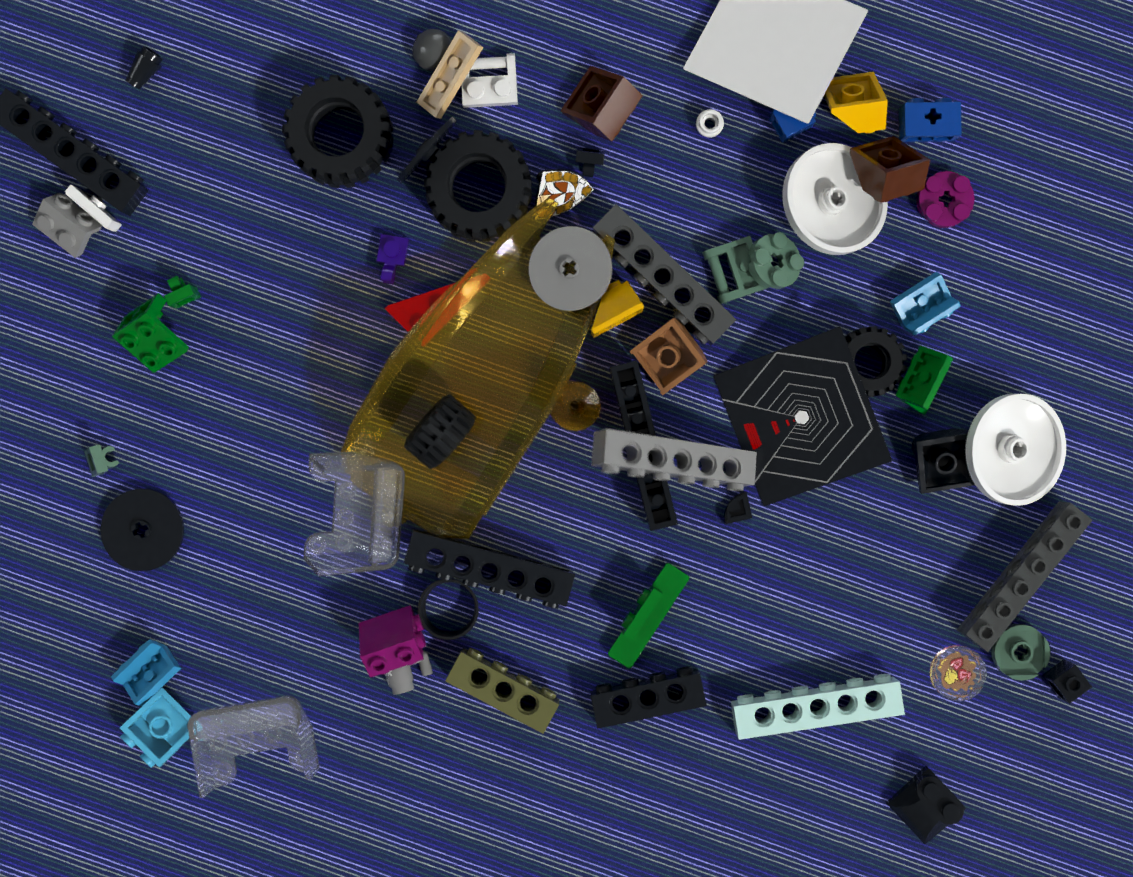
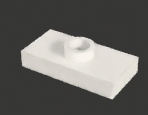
[65,185,122,232]

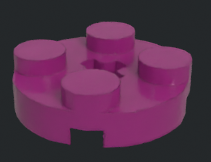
[916,171,975,228]

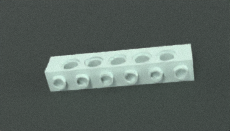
[731,674,905,740]

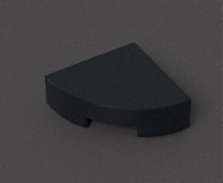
[724,491,752,524]

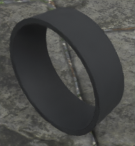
[418,579,479,640]

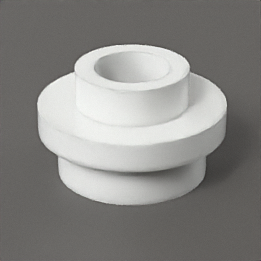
[696,109,724,138]

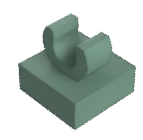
[84,444,119,477]

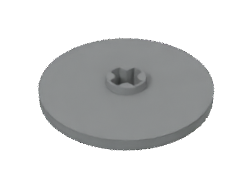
[529,226,612,311]

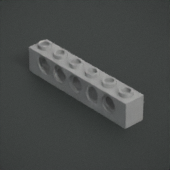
[591,429,757,491]

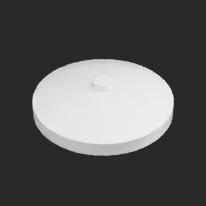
[782,143,888,255]
[965,394,1066,506]

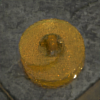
[549,381,601,431]

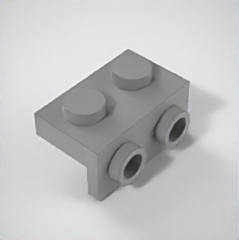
[32,193,102,258]

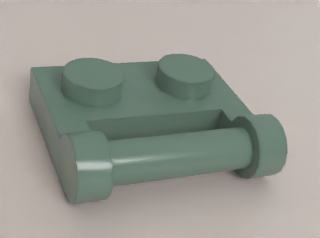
[702,236,767,304]

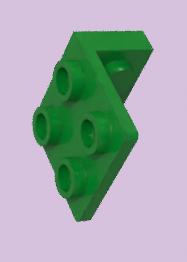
[112,293,189,372]
[895,345,953,415]

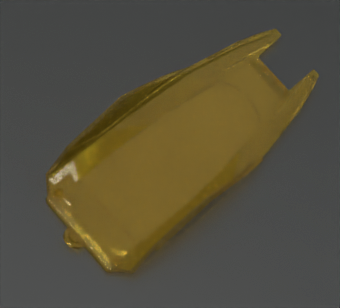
[339,198,615,539]

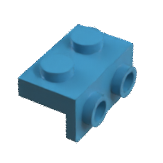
[889,272,961,335]
[111,639,181,707]

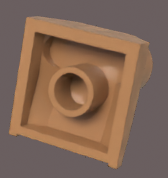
[630,317,708,396]

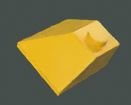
[824,72,888,133]
[591,280,644,338]

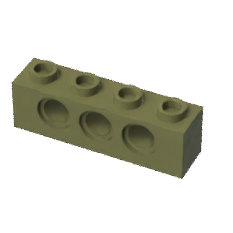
[445,647,560,734]

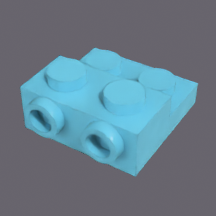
[120,688,201,768]

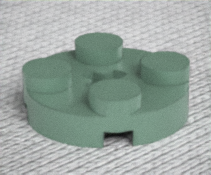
[748,232,804,290]
[991,624,1050,681]

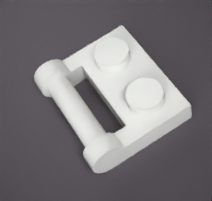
[461,53,518,108]

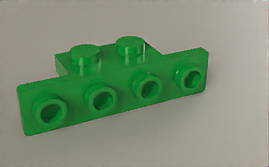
[608,563,689,669]

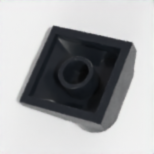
[912,428,975,494]
[886,766,966,844]

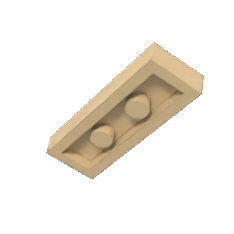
[417,30,484,119]

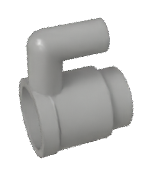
[385,651,433,695]

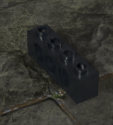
[590,666,707,729]

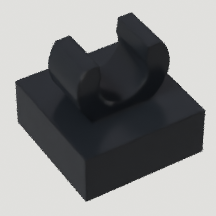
[575,147,605,177]

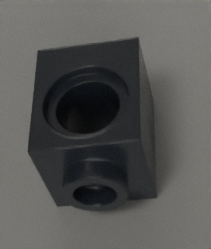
[1042,659,1092,704]

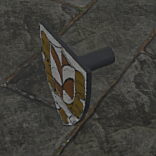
[532,169,594,220]

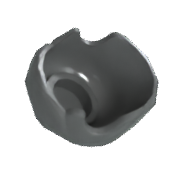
[412,29,452,71]

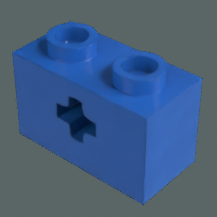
[898,98,961,142]

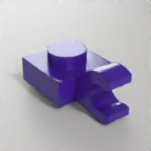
[376,234,409,285]

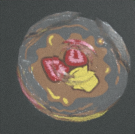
[929,645,987,701]

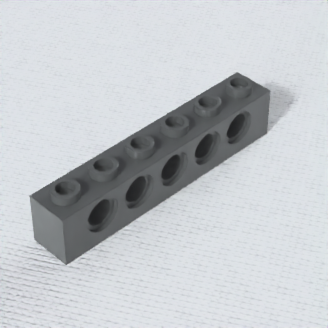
[592,204,737,346]
[957,501,1093,652]

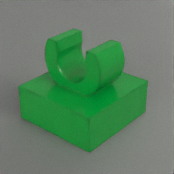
[164,276,201,309]

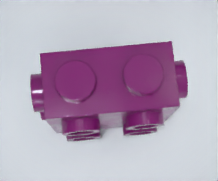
[359,605,426,678]

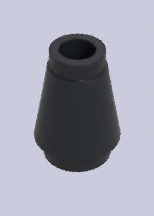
[125,46,163,90]

